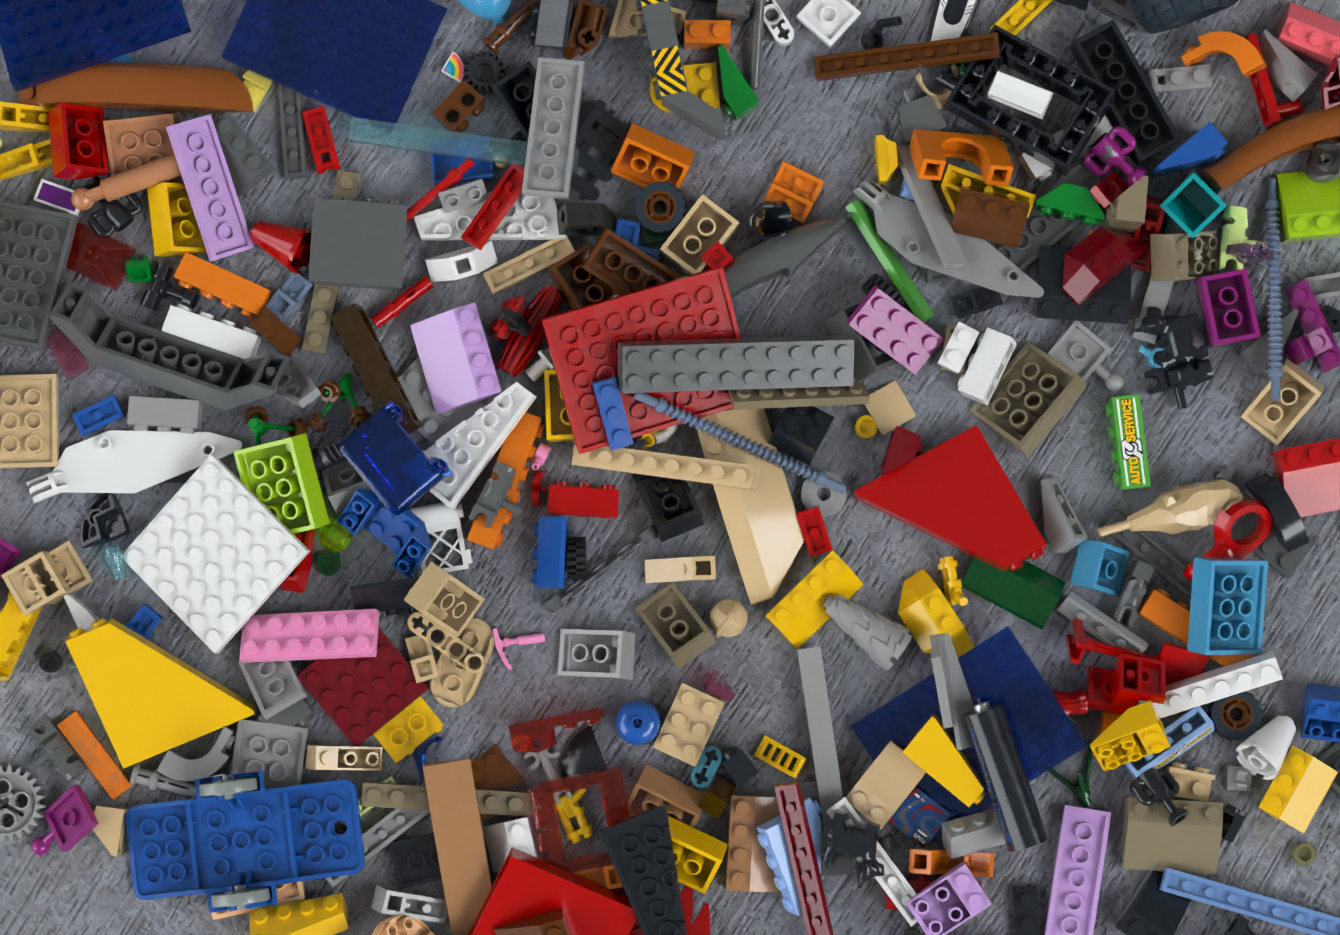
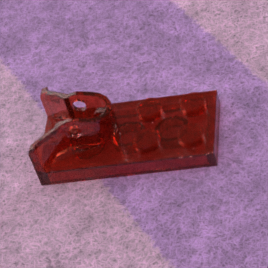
[51,210,136,291]
[509,707,605,752]

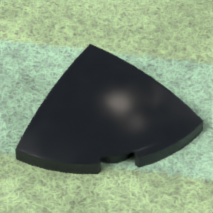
[80,493,130,548]
[561,726,608,787]

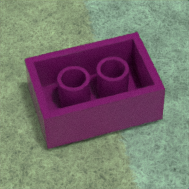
[1195,269,1261,349]

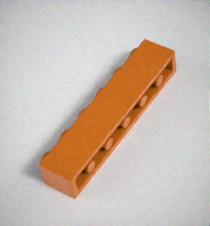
[467,412,545,551]
[1138,588,1264,689]

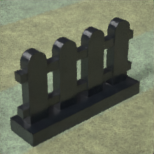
[570,99,632,201]

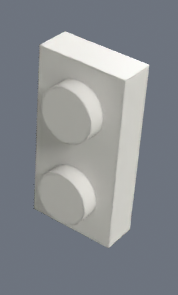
[937,322,979,374]

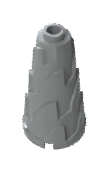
[823,594,914,671]

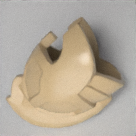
[710,598,748,638]

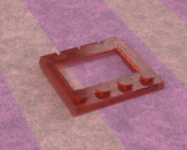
[529,766,630,873]

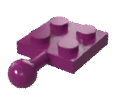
[31,785,99,856]

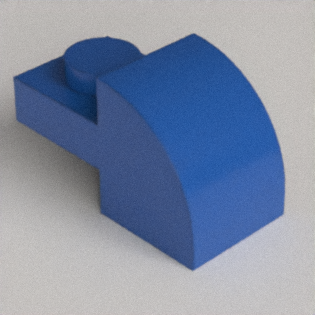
[125,603,164,640]

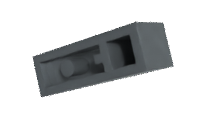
[1238,308,1299,376]

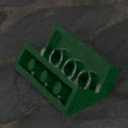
[961,557,1066,629]

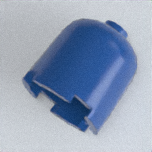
[615,699,661,746]

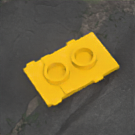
[373,696,444,764]

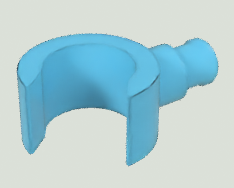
[1138,345,1165,369]

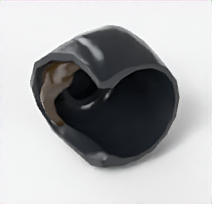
[749,201,793,239]

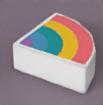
[441,52,464,83]

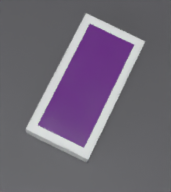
[33,179,81,217]

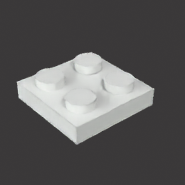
[796,0,861,48]

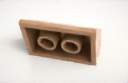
[623,764,704,828]

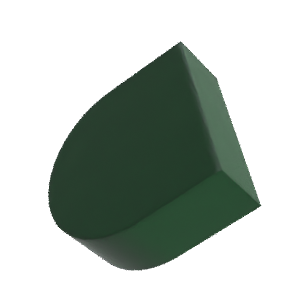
[316,552,341,576]

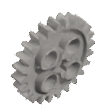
[0,765,46,842]

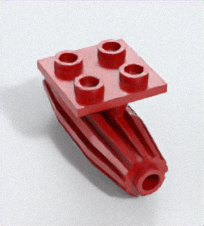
[489,285,563,378]

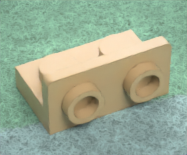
[1164,762,1215,802]

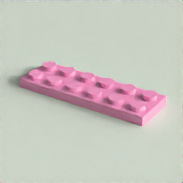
[239,609,379,663]

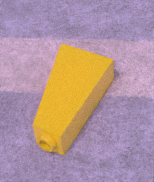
[902,713,986,807]

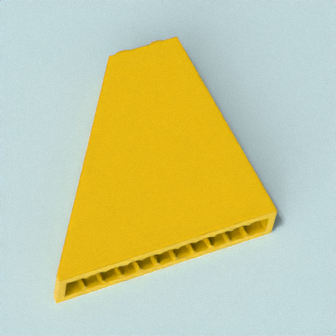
[65,618,256,769]

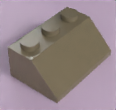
[1101,176,1149,234]

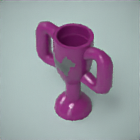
[1083,126,1146,187]

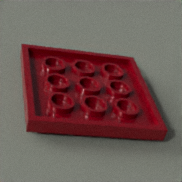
[297,626,429,746]

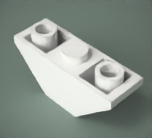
[425,240,498,282]

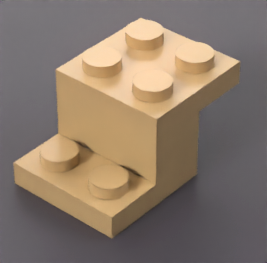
[1,540,94,616]

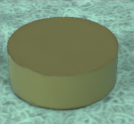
[1291,841,1316,866]

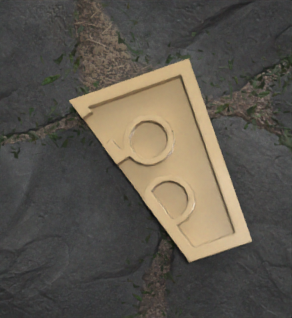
[608,0,687,38]

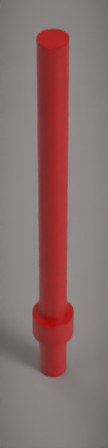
[406,157,475,223]

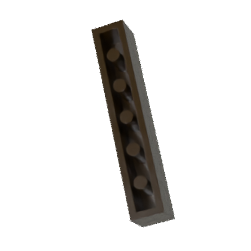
[331,303,422,440]

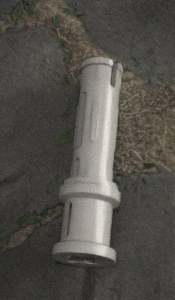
[130,764,197,798]

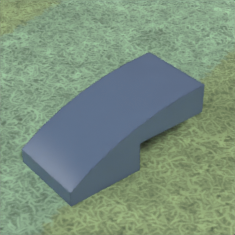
[265,273,315,321]

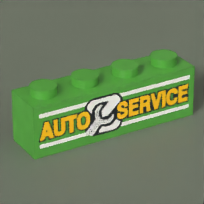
[1105,394,1151,491]

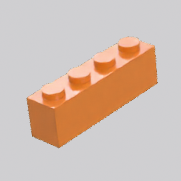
[174,252,273,319]

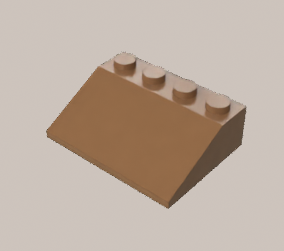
[725,794,781,892]

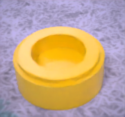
[854,415,878,439]

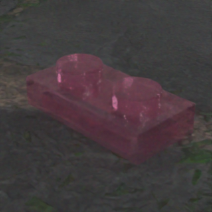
[47,330,90,380]

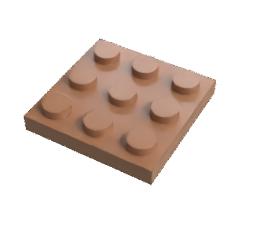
[103,113,184,184]

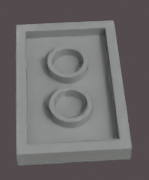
[238,661,307,720]

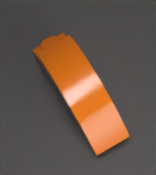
[1181,31,1267,77]
[909,848,994,877]

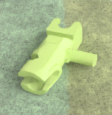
[1217,206,1266,271]

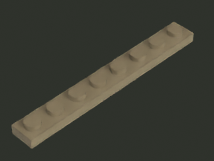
[302,170,361,355]
[361,781,552,818]

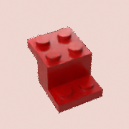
[1086,653,1166,715]

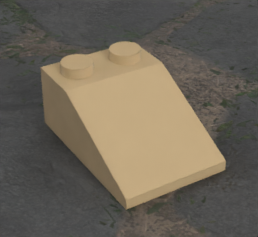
[1241,359,1324,445]
[846,740,926,829]

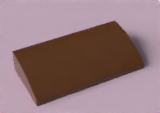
[582,228,682,295]

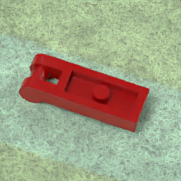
[302,106,341,174]

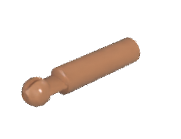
[71,154,181,211]

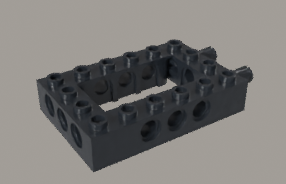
[935,24,1115,177]

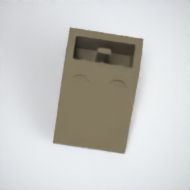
[1151,231,1218,281]

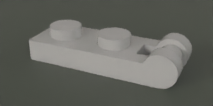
[1145,64,1212,94]

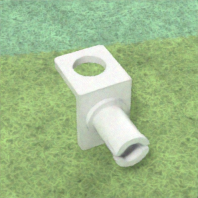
[525,347,555,381]

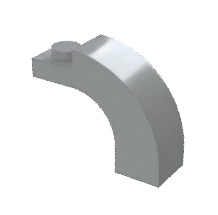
[157,726,236,781]

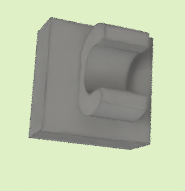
[1225,766,1252,791]

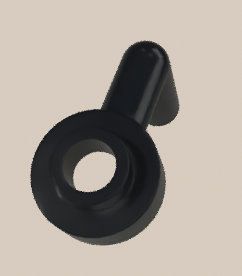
[861,16,902,50]

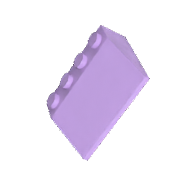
[410,303,502,414]

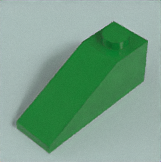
[717,44,760,121]

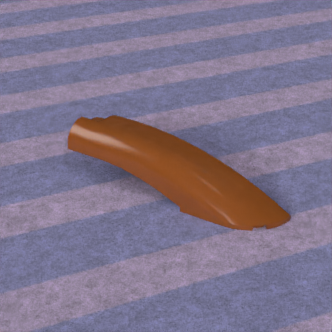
[1202,105,1340,195]

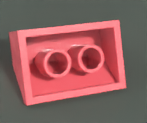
[1276,2,1340,68]

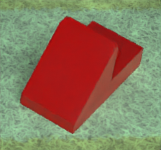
[1090,172,1128,211]

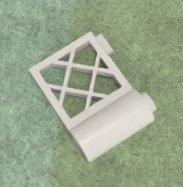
[410,502,473,572]

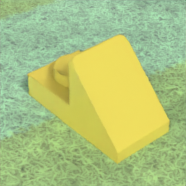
[243,62,277,113]

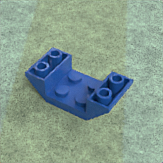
[337,489,432,578]

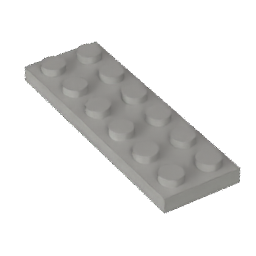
[522,57,585,199]

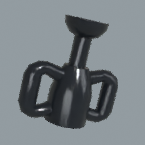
[81,176,143,238]
[1129,768,1190,827]

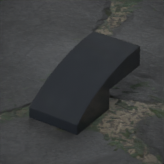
[951,287,1003,319]

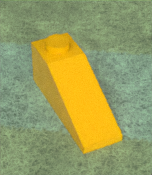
[0,101,53,132]

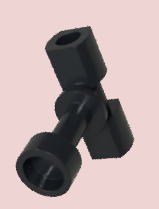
[140,262,200,311]

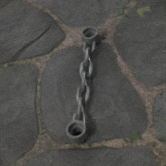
[543,524,658,613]

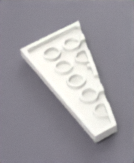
[414,191,567,241]
[400,382,537,509]

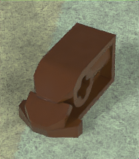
[562,0,608,60]

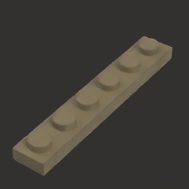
[728,382,870,410]

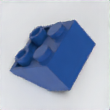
[1301,683,1340,742]

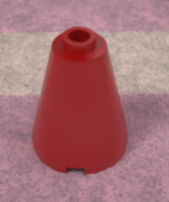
[250,221,312,274]

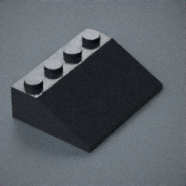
[1033,246,1132,324]

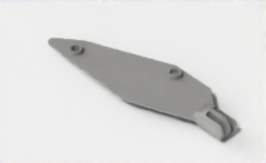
[853,176,1044,298]

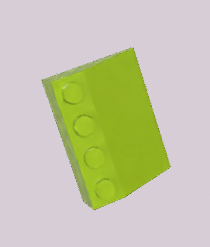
[1275,171,1340,242]
[233,433,330,534]

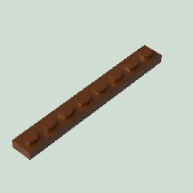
[815,32,1000,81]

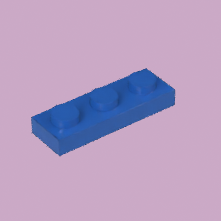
[592,376,634,451]

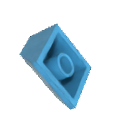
[1070,539,1130,597]

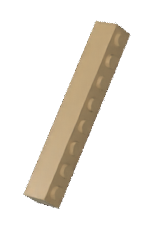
[571,442,761,490]

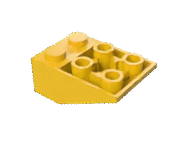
[1090,700,1170,771]

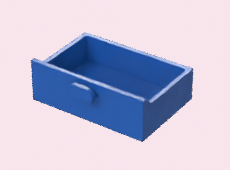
[429,136,495,186]

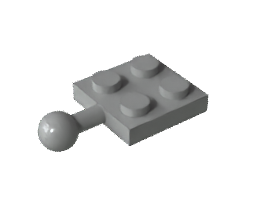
[1047,321,1124,391]

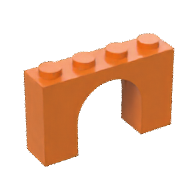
[909,129,1014,186]

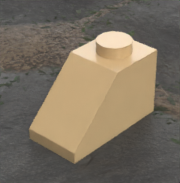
[92,804,129,856]

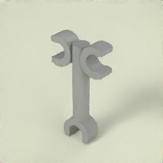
[524,740,573,805]

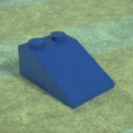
[1149,122,1228,178]

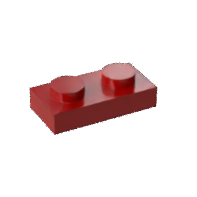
[796,505,833,557]

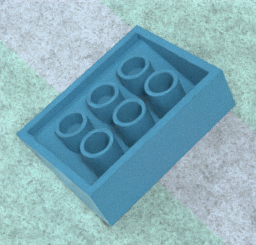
[1187,557,1268,655]

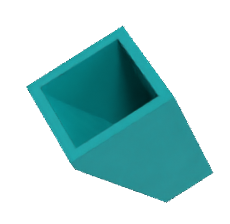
[1160,172,1227,239]

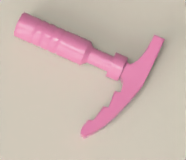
[493,628,545,670]

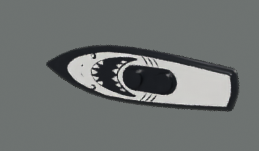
[926,0,981,66]

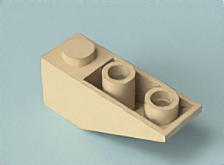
[645,556,716,583]
[305,745,383,771]

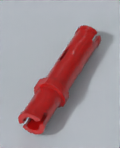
[370,276,434,329]

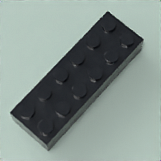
[1069,19,1181,166]

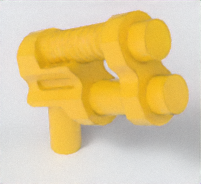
[937,556,968,606]
[553,784,593,844]

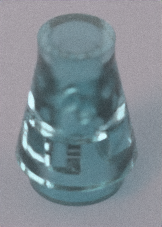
[101,545,127,580]

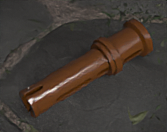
[482,0,536,54]

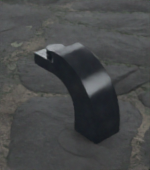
[1246,473,1309,553]

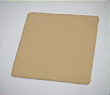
[865,381,916,435]

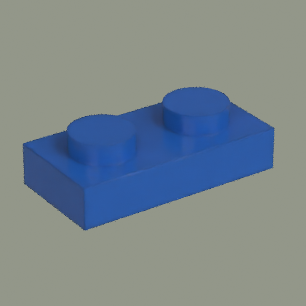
[72,395,126,437]

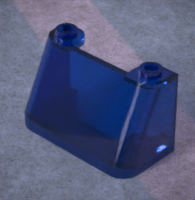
[339,400,452,515]

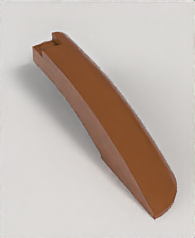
[15,61,253,113]

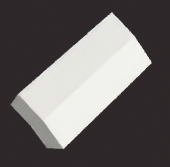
[988,71,1053,119]

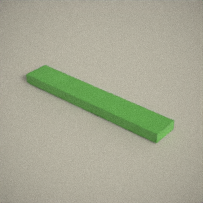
[846,200,935,322]

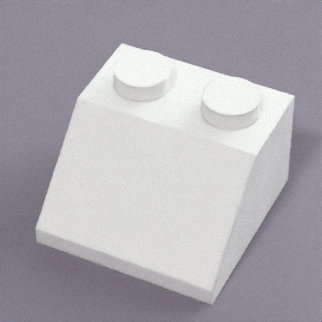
[483,816,538,873]

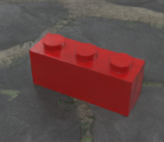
[547,481,620,519]

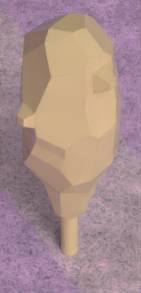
[1097,479,1243,537]

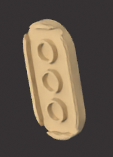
[430,617,495,707]

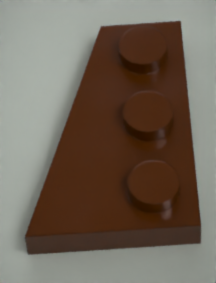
[471,744,524,790]

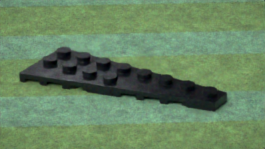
[600,803,687,935]

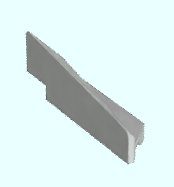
[930,633,974,750]

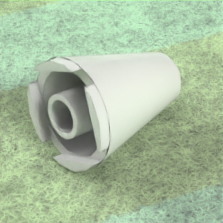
[1236,716,1296,780]

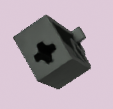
[557,202,617,236]

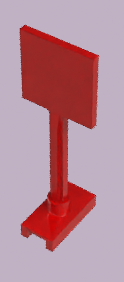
[1066,618,1209,685]

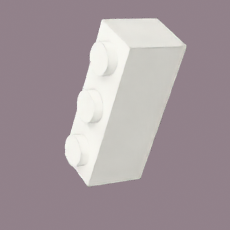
[958,327,1017,406]

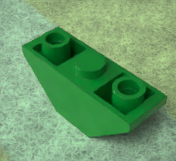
[1033,183,1105,226]

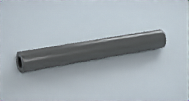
[748,0,765,89]

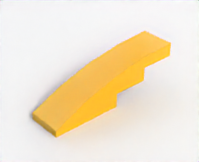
[0,139,52,180]

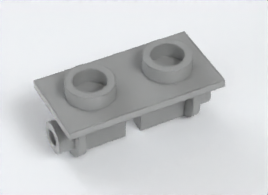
[438,178,488,214]

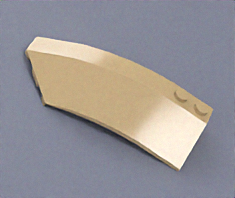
[697,408,805,605]

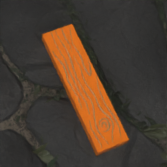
[57,711,133,800]

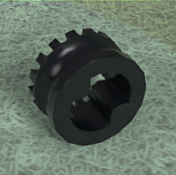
[39,652,63,673]

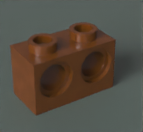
[432,79,485,136]

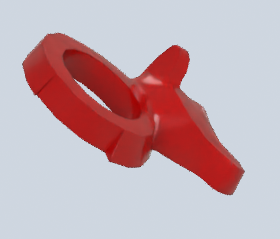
[1183,499,1272,582]

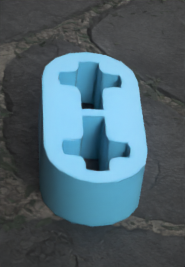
[691,745,722,788]

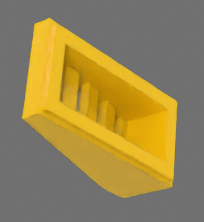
[754,735,806,779]

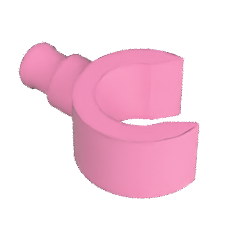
[531,443,552,470]

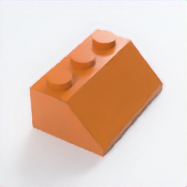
[610,123,695,189]

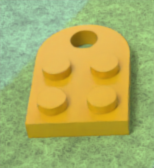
[650,62,720,113]

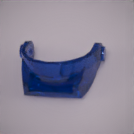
[412,735,442,780]

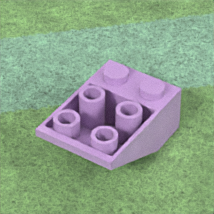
[906,861,992,935]

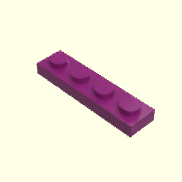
[1284,279,1340,373]

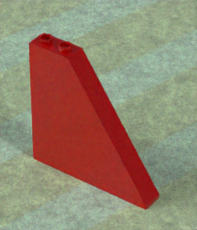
[854,425,1047,572]
[467,847,639,935]

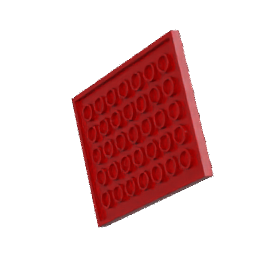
[541,266,741,454]

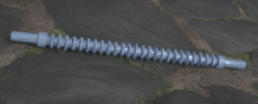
[1265,178,1283,401]
[634,393,847,494]

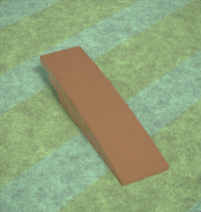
[423,757,492,935]

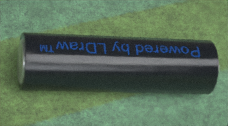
[963,701,1048,852]

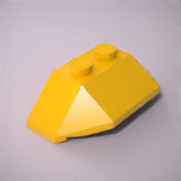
[941,164,1036,218]
[898,569,974,658]

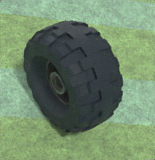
[1131,0,1239,34]

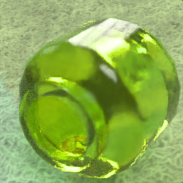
[317,519,353,553]

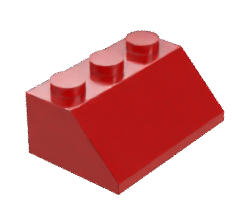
[48,102,109,180]

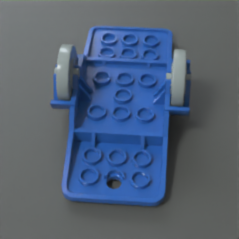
[126,771,365,913]

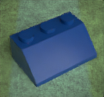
[532,517,568,589]

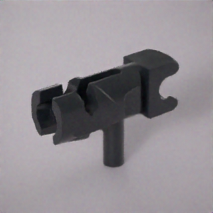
[1144,359,1213,410]

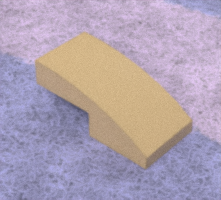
[405,632,440,683]

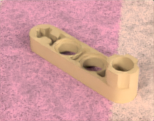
[407,612,486,674]

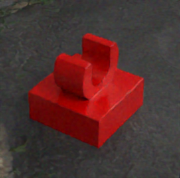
[700,242,733,269]

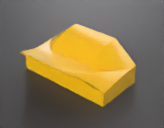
[874,135,898,185]

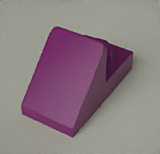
[1283,326,1335,365]

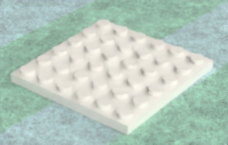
[120,454,310,654]

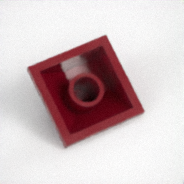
[879,426,923,475]

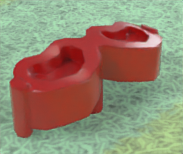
[531,470,547,507]

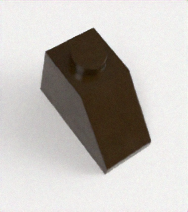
[697,772,736,819]

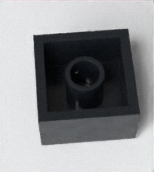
[768,406,834,465]

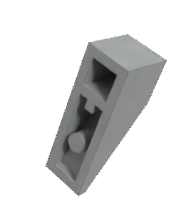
[1257,30,1318,102]
[1041,478,1088,553]
[371,885,448,924]

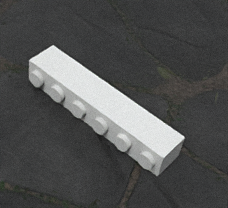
[1139,651,1283,718]

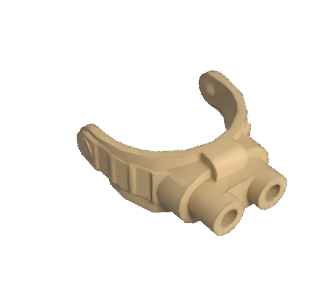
[916,64,958,110]

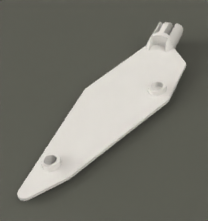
[26,430,243,503]

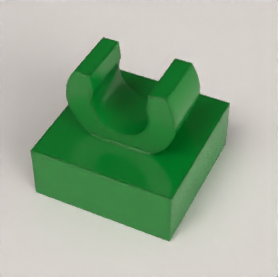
[125,256,153,283]

